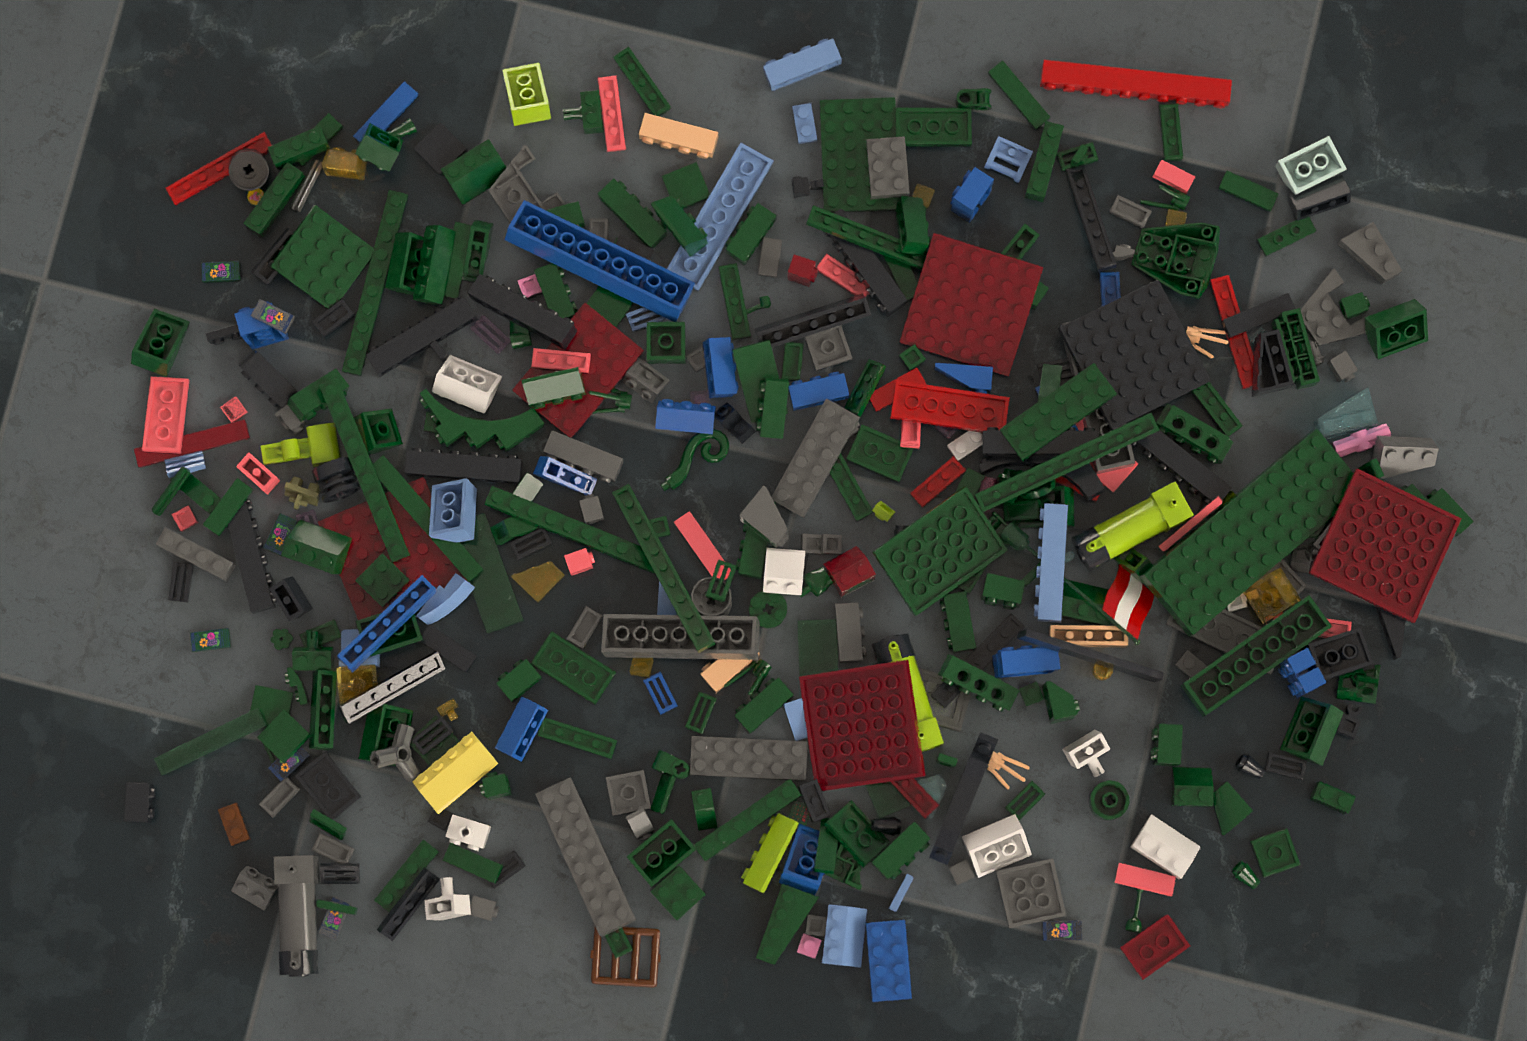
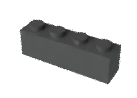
[543,430,624,483]
[156,528,236,582]

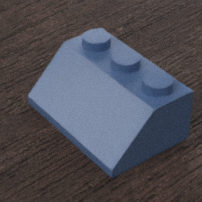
[429,478,477,543]
[822,904,867,968]

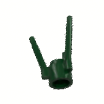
[1140,181,1190,212]
[588,388,632,414]
[724,659,772,697]

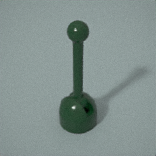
[1125,888,1144,933]

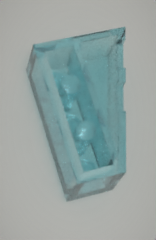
[1314,387,1378,439]

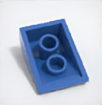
[778,824,824,895]

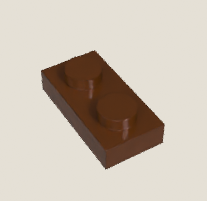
[218,803,250,846]

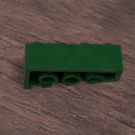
[756,884,819,965]

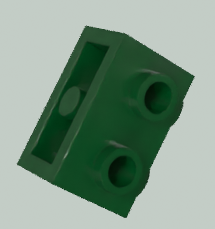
[480,772,512,800]

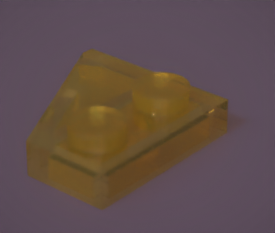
[511,561,565,602]

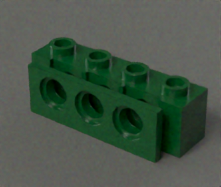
[1271,308,1320,390]
[1156,403,1234,464]
[938,654,1020,712]

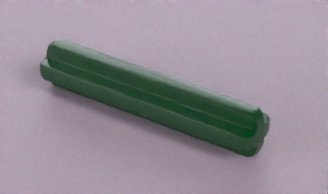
[152,466,190,516]

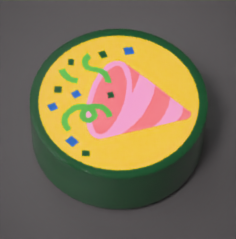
[247,188,265,207]

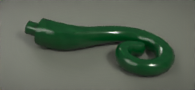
[660,429,730,491]

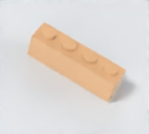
[639,113,718,159]
[1049,625,1128,648]

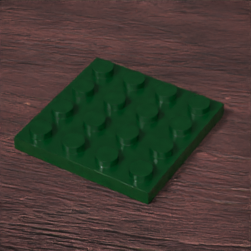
[270,205,375,309]

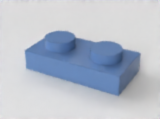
[792,103,817,144]

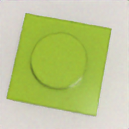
[872,501,896,522]

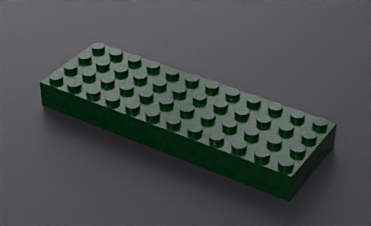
[1139,429,1354,636]

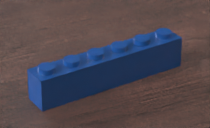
[337,575,436,673]

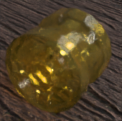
[1093,664,1113,681]

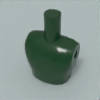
[800,567,833,598]

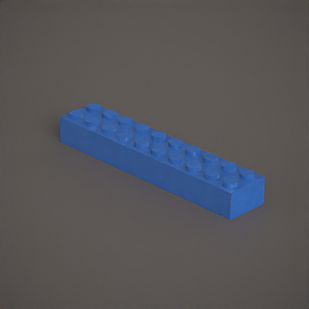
[505,200,695,322]

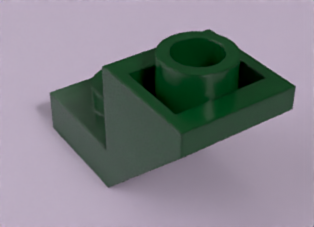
[490,517,538,545]

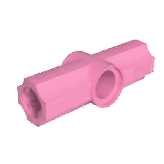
[1331,424,1391,457]

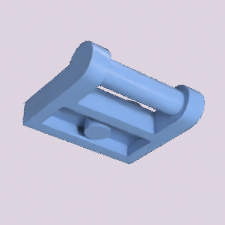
[984,136,1033,183]

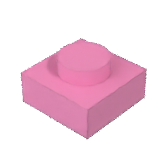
[518,274,542,299]
[797,933,822,959]

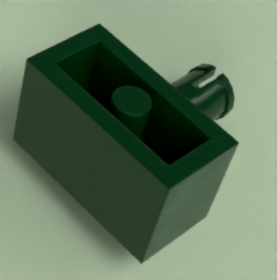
[563,90,604,134]
[292,629,334,670]

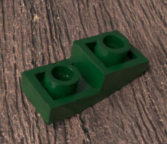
[285,667,310,706]

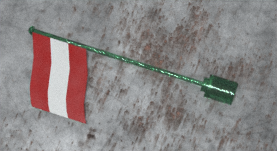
[1000,522,1154,645]

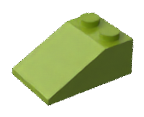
[502,63,551,126]

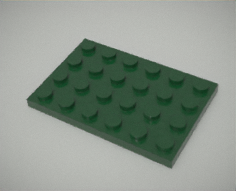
[820,97,899,213]
[872,486,1008,616]

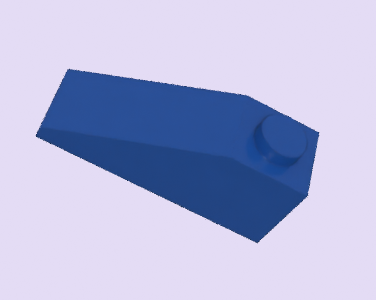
[934,363,993,394]
[533,456,597,495]

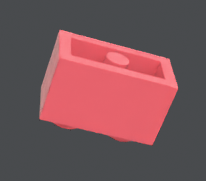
[236,453,280,495]

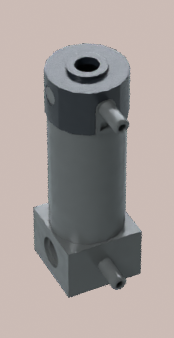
[274,855,319,977]

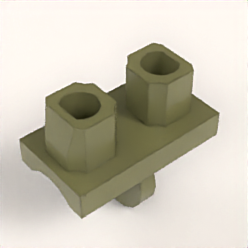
[284,476,320,510]

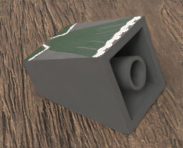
[739,485,788,548]

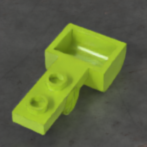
[261,423,341,467]

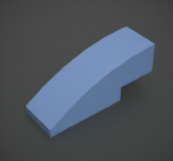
[417,573,475,625]

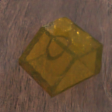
[322,147,367,180]
[1243,568,1301,624]
[336,664,378,705]

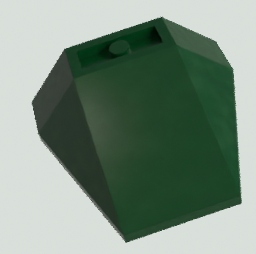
[1131,222,1220,299]

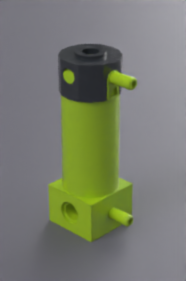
[1072,482,1194,571]
[872,633,944,752]

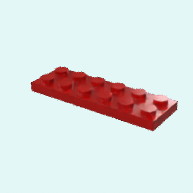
[891,380,1010,433]

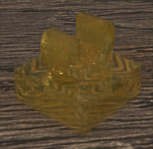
[437,698,459,721]

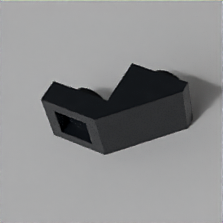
[715,402,756,444]

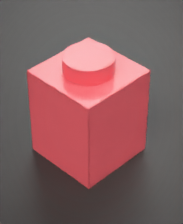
[564,548,595,576]

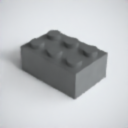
[866,136,909,199]

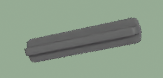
[290,159,323,212]

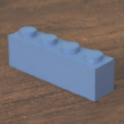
[763,39,842,91]

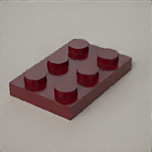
[1120,914,1190,980]

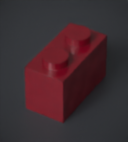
[788,254,818,287]

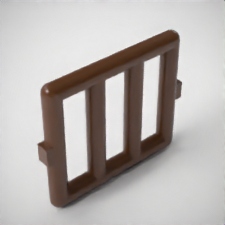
[590,927,661,988]

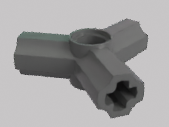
[370,724,421,782]

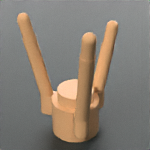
[1186,326,1228,359]
[987,752,1030,789]

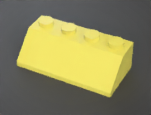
[412,732,498,814]

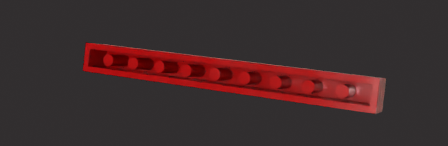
[1040,60,1232,108]

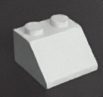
[763,548,805,595]

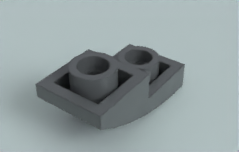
[1093,244,1135,261]

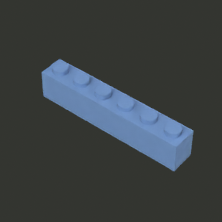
[1034,504,1068,623]

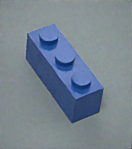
[703,337,738,398]
[788,372,849,411]
[655,399,716,434]
[495,697,548,762]

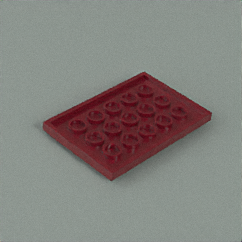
[512,303,644,438]

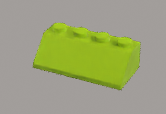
[741,813,799,894]

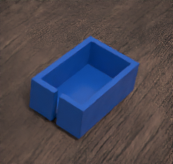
[950,167,994,223]
[992,645,1060,679]
[1279,648,1327,698]

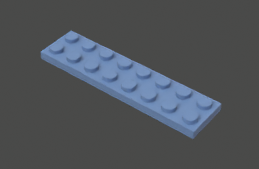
[667,143,774,291]

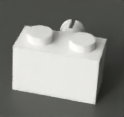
[1062,730,1110,777]
[445,814,491,851]
[425,877,471,920]

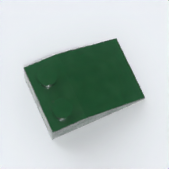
[131,308,190,377]
[1012,486,1075,529]

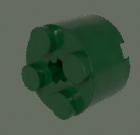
[1089,780,1130,821]

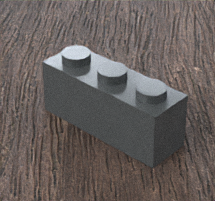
[835,602,866,663]

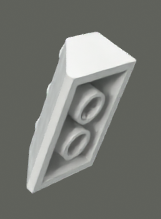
[432,355,502,413]
[962,814,1032,878]
[1130,814,1200,879]

